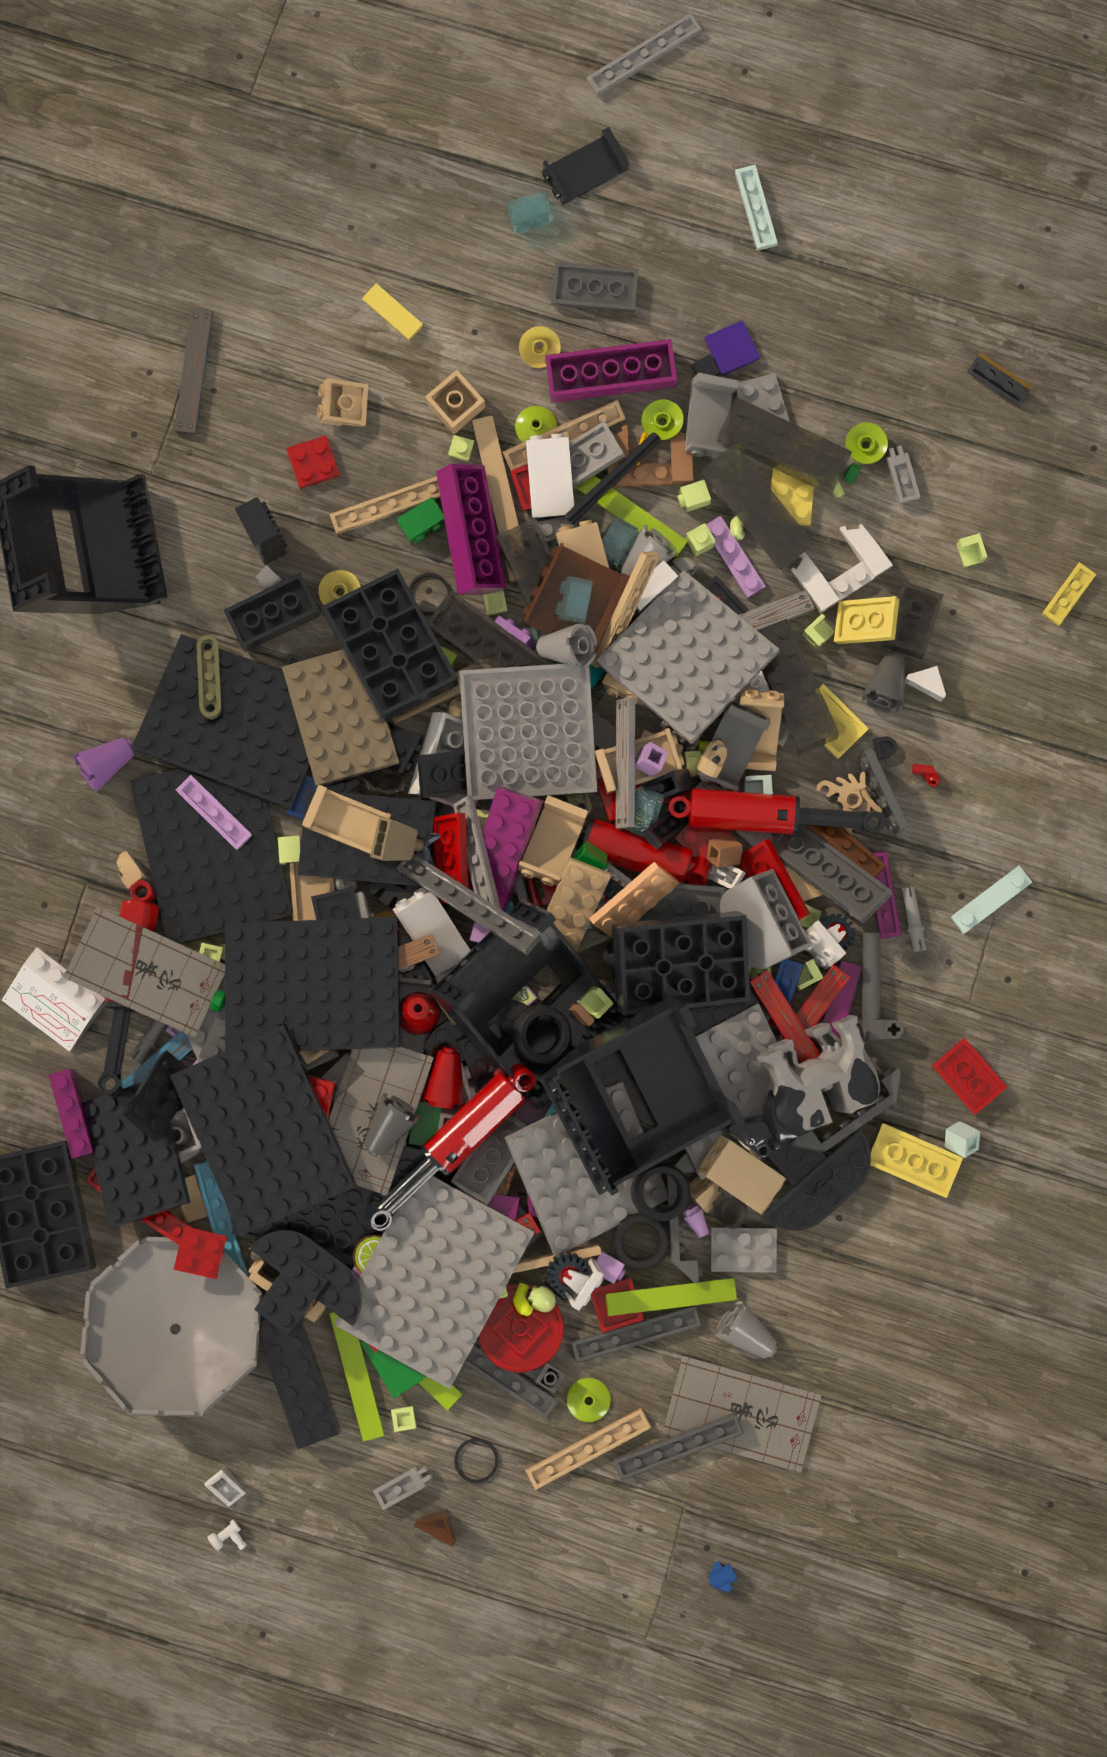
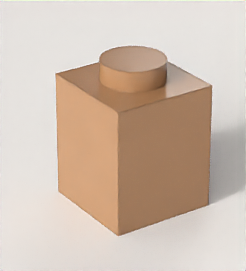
[707,836,742,868]

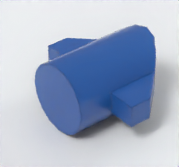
[708,1561,738,1593]

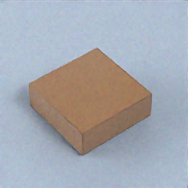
[569,1004,594,1026]

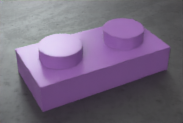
[494,616,536,652]

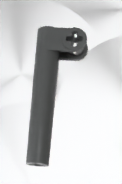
[862,932,904,1041]

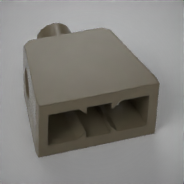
[370,816,423,861]

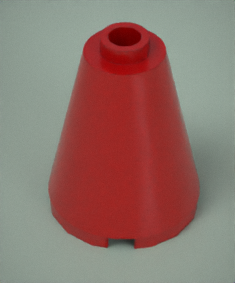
[400,992,440,1035]
[421,1047,465,1109]

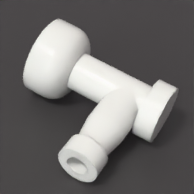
[207,1519,247,1551]

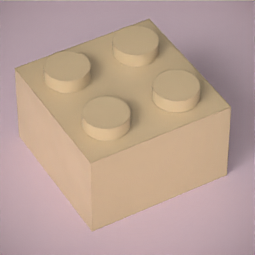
[425,370,485,435]

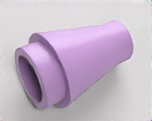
[682,1204,709,1238]

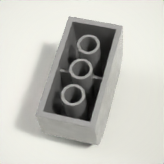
[720,869,812,969]

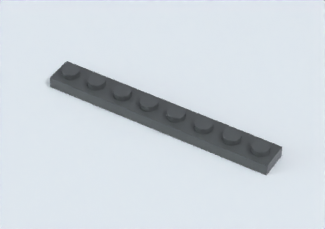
[397,853,541,955]

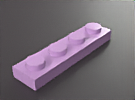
[706,516,766,599]
[176,775,252,851]

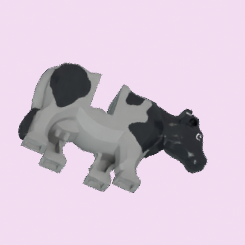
[724,1015,880,1158]

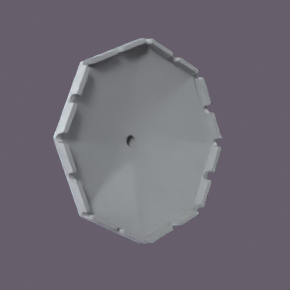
[80,1237,262,1417]

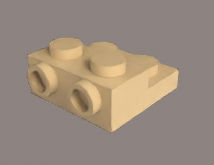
[317,378,368,427]

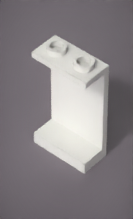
[526,434,574,518]
[393,887,470,976]

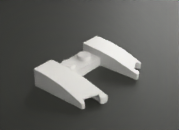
[791,524,893,614]

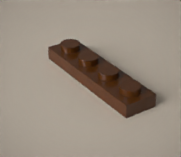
[806,825,886,878]

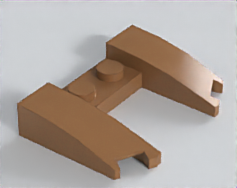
[608,425,693,487]

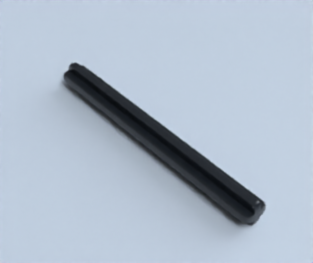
[564,432,661,524]

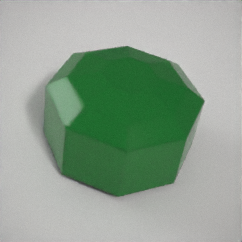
[843,462,861,485]
[209,990,225,1012]

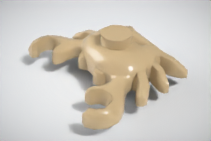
[816,772,882,834]

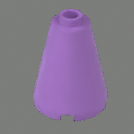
[73,737,134,792]

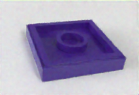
[704,320,760,376]

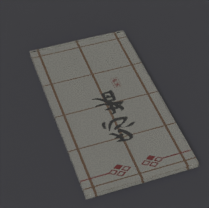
[63,906,225,1038]
[329,1047,434,1195]
[662,1356,822,1473]

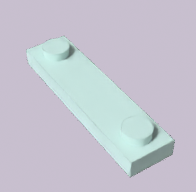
[735,165,777,251]
[950,866,1032,934]

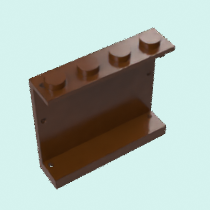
[521,542,630,653]

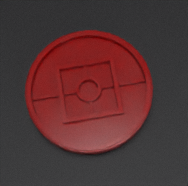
[477,1284,564,1373]

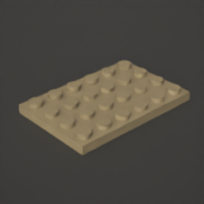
[282,650,399,787]

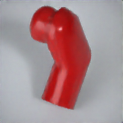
[912,763,940,787]

